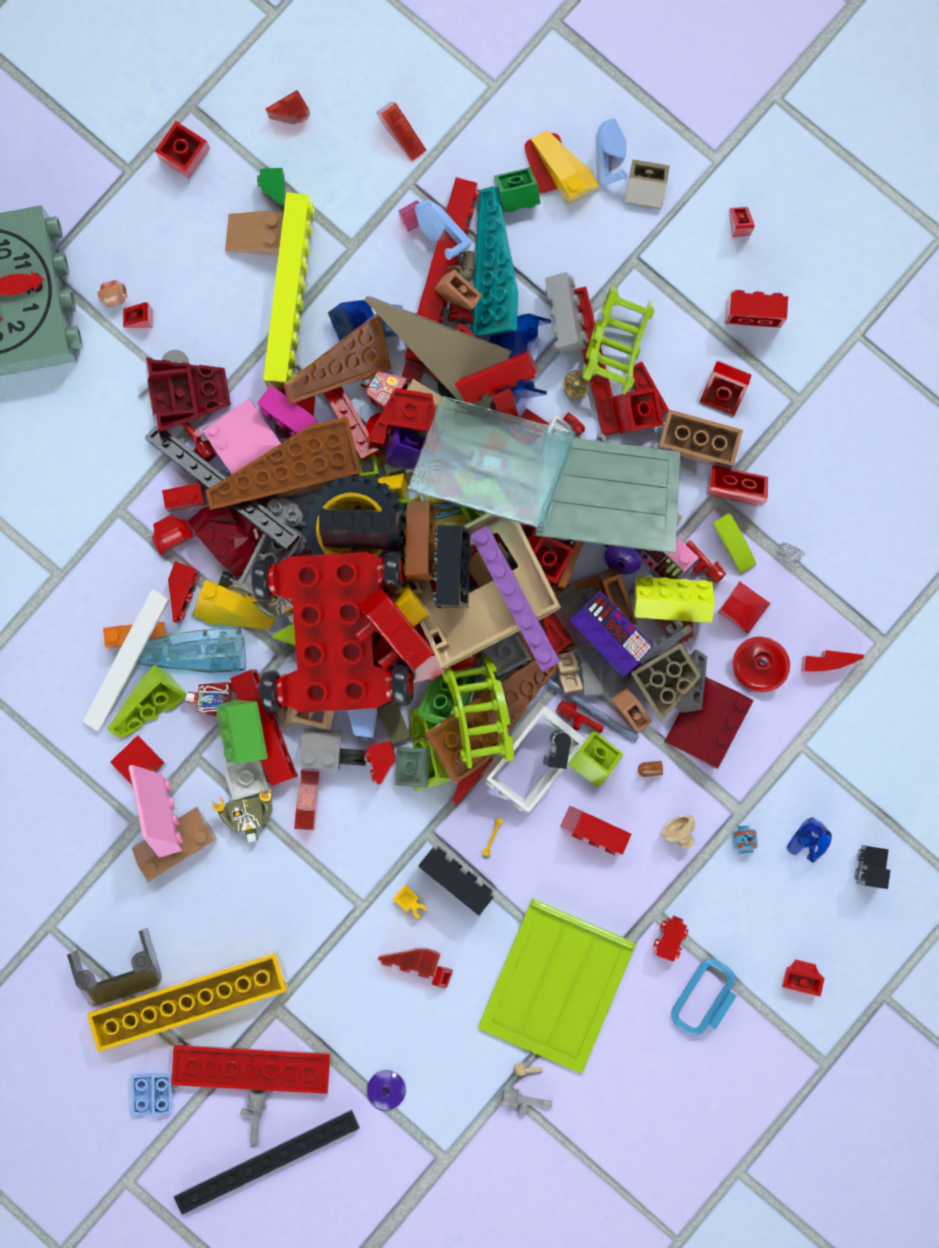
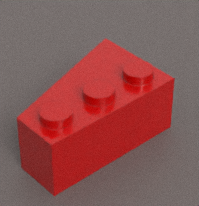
[560,805,632,856]

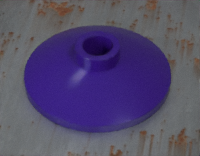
[604,545,642,575]
[367,1070,406,1110]

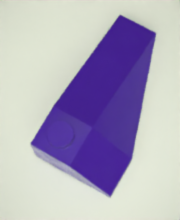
[385,426,465,471]

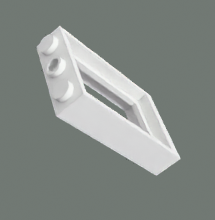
[481,702,586,813]

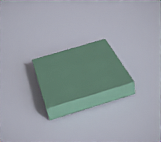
[395,747,431,788]

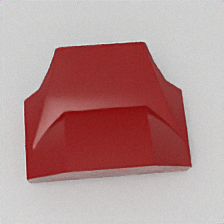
[151,514,195,555]
[781,959,825,997]

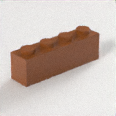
[403,500,436,582]

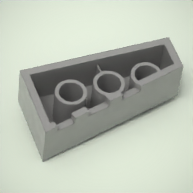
[545,272,588,354]

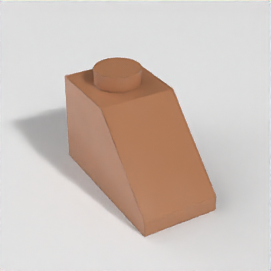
[434,269,482,310]
[611,688,652,733]

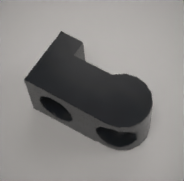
[543,730,571,769]

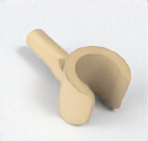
[514,1063,542,1076]

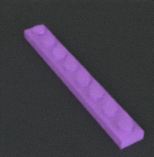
[470,526,560,672]

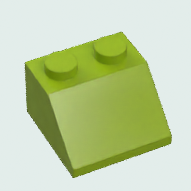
[568,730,623,788]

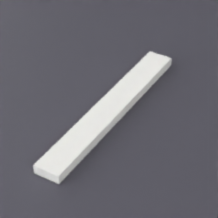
[82,589,170,732]

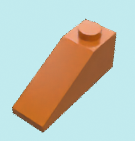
[103,622,166,649]

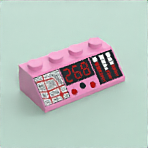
[640,536,699,579]

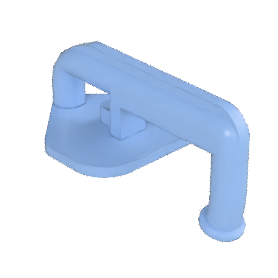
[596,118,627,186]
[415,200,471,260]

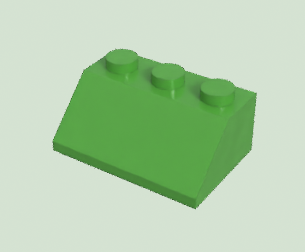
[417,668,478,725]
[216,700,268,763]

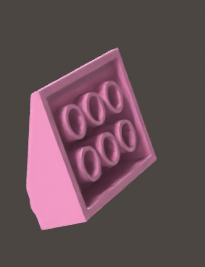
[129,765,183,858]

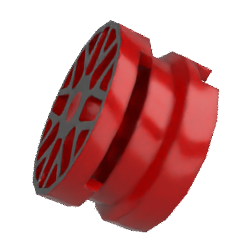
[448,303,475,324]

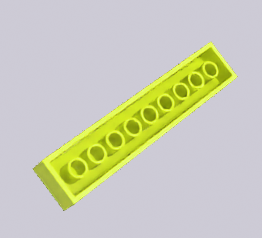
[263,192,315,389]

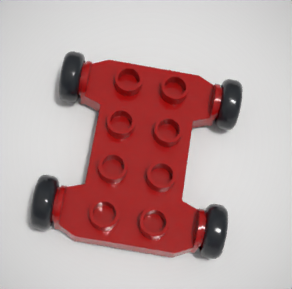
[251,551,414,713]

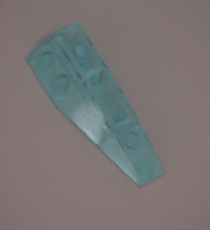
[136,627,246,673]

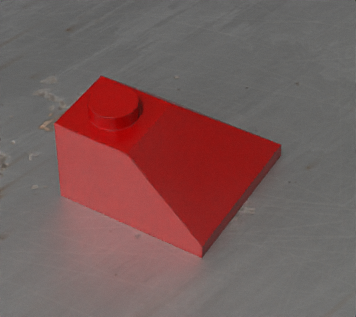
[717,581,771,634]

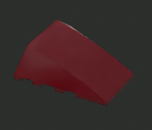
[146,357,231,432]

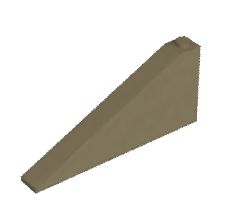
[365,296,511,419]

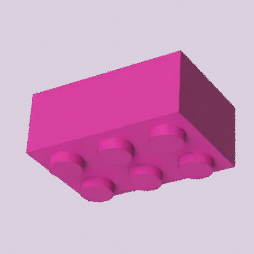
[257,385,318,437]

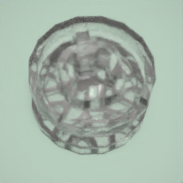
[775,542,806,568]

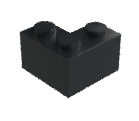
[854,845,891,889]

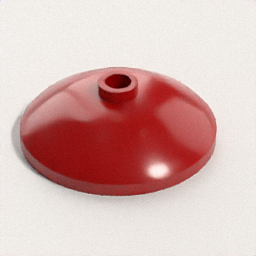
[732,636,791,692]

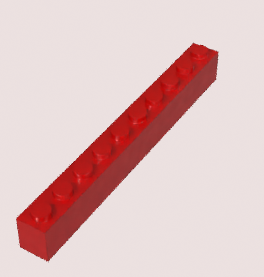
[405,177,480,366]

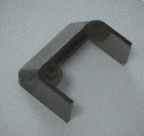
[67,927,162,1006]

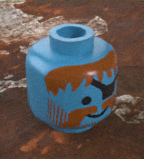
[732,825,758,854]

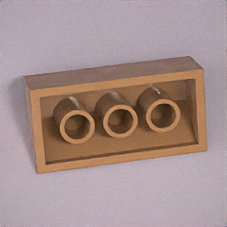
[131,806,217,882]

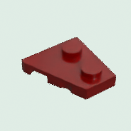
[543,607,581,654]

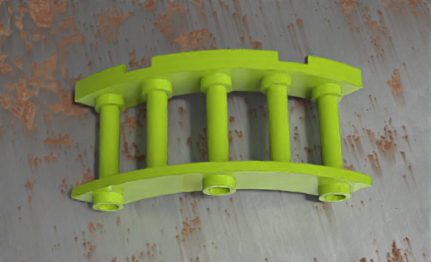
[583,285,655,394]
[442,655,514,769]

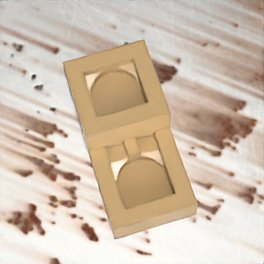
[556,652,583,695]

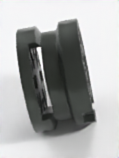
[339,748,367,766]

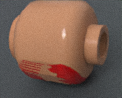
[97,280,127,307]

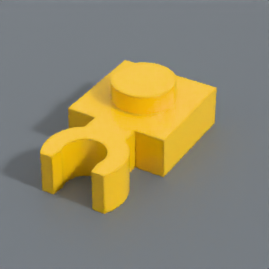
[392,884,427,919]

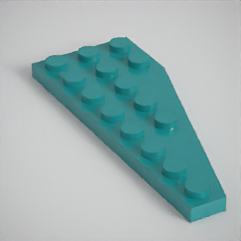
[471,186,519,338]

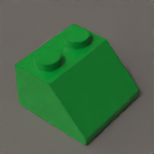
[494,167,541,212]

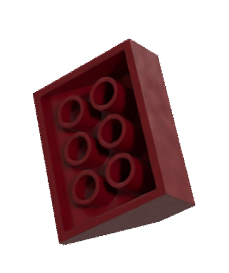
[664,676,754,769]

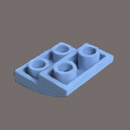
[131,1073,172,1115]

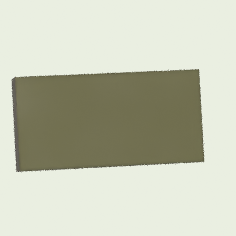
[379,702,410,744]

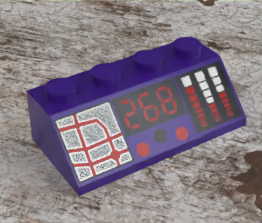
[570,590,653,676]

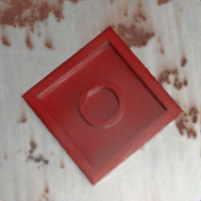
[110,735,165,786]

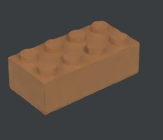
[657,409,743,469]

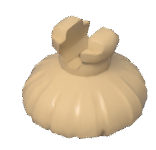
[661,814,696,848]

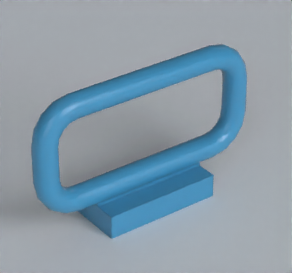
[671,959,737,1035]

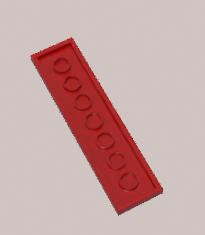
[171,1044,331,1094]

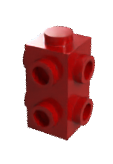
[652,915,689,962]

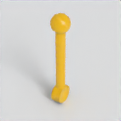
[482,818,503,856]

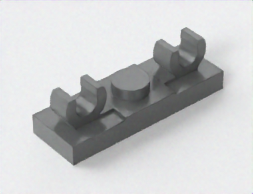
[640,619,693,664]

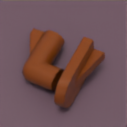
[638,761,663,777]

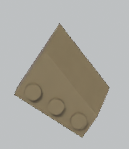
[631,641,701,722]

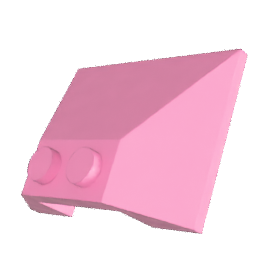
[202,398,281,474]

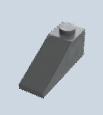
[674,649,708,713]

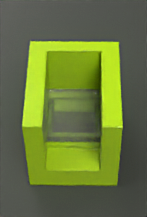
[357,454,379,478]

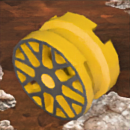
[563,370,590,399]

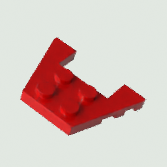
[367,388,442,455]

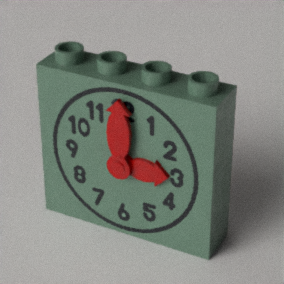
[0,205,83,376]

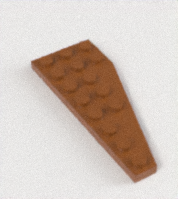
[206,416,361,510]
[424,658,558,784]

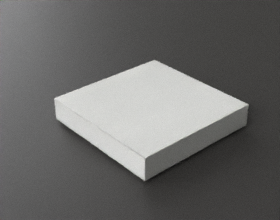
[222,760,270,802]

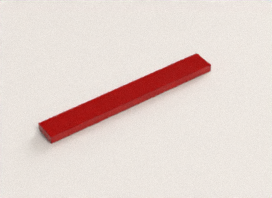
[574,286,620,436]

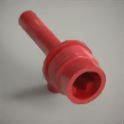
[181,421,216,462]
[685,540,726,584]
[555,700,604,733]

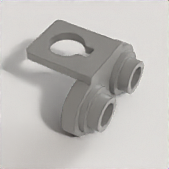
[266,497,303,527]

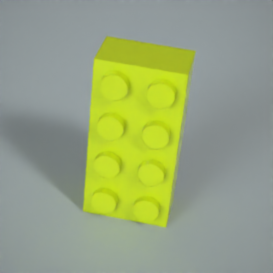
[633,576,715,623]

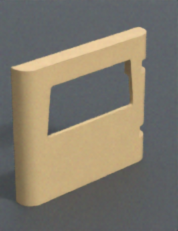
[404,502,561,668]

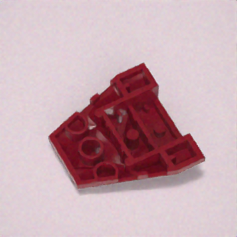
[188,496,270,579]

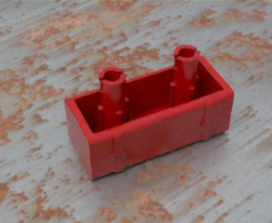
[354,588,434,671]

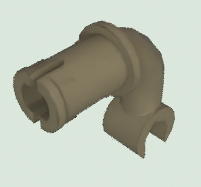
[448,251,475,280]

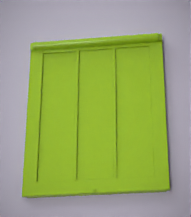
[477,898,637,1074]

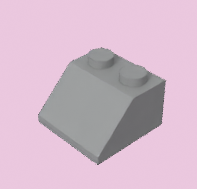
[299,729,342,770]

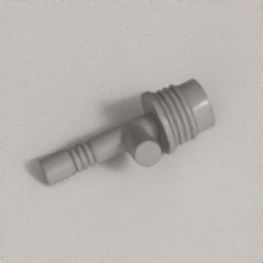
[500,1089,552,1116]
[240,1090,267,1143]

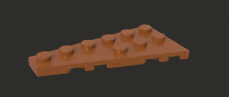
[284,313,392,404]

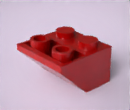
[365,741,396,785]

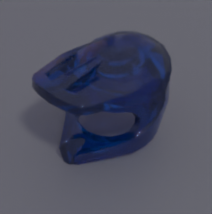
[786,817,832,863]

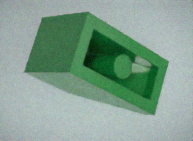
[257,168,286,210]

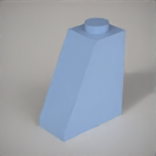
[347,708,379,741]

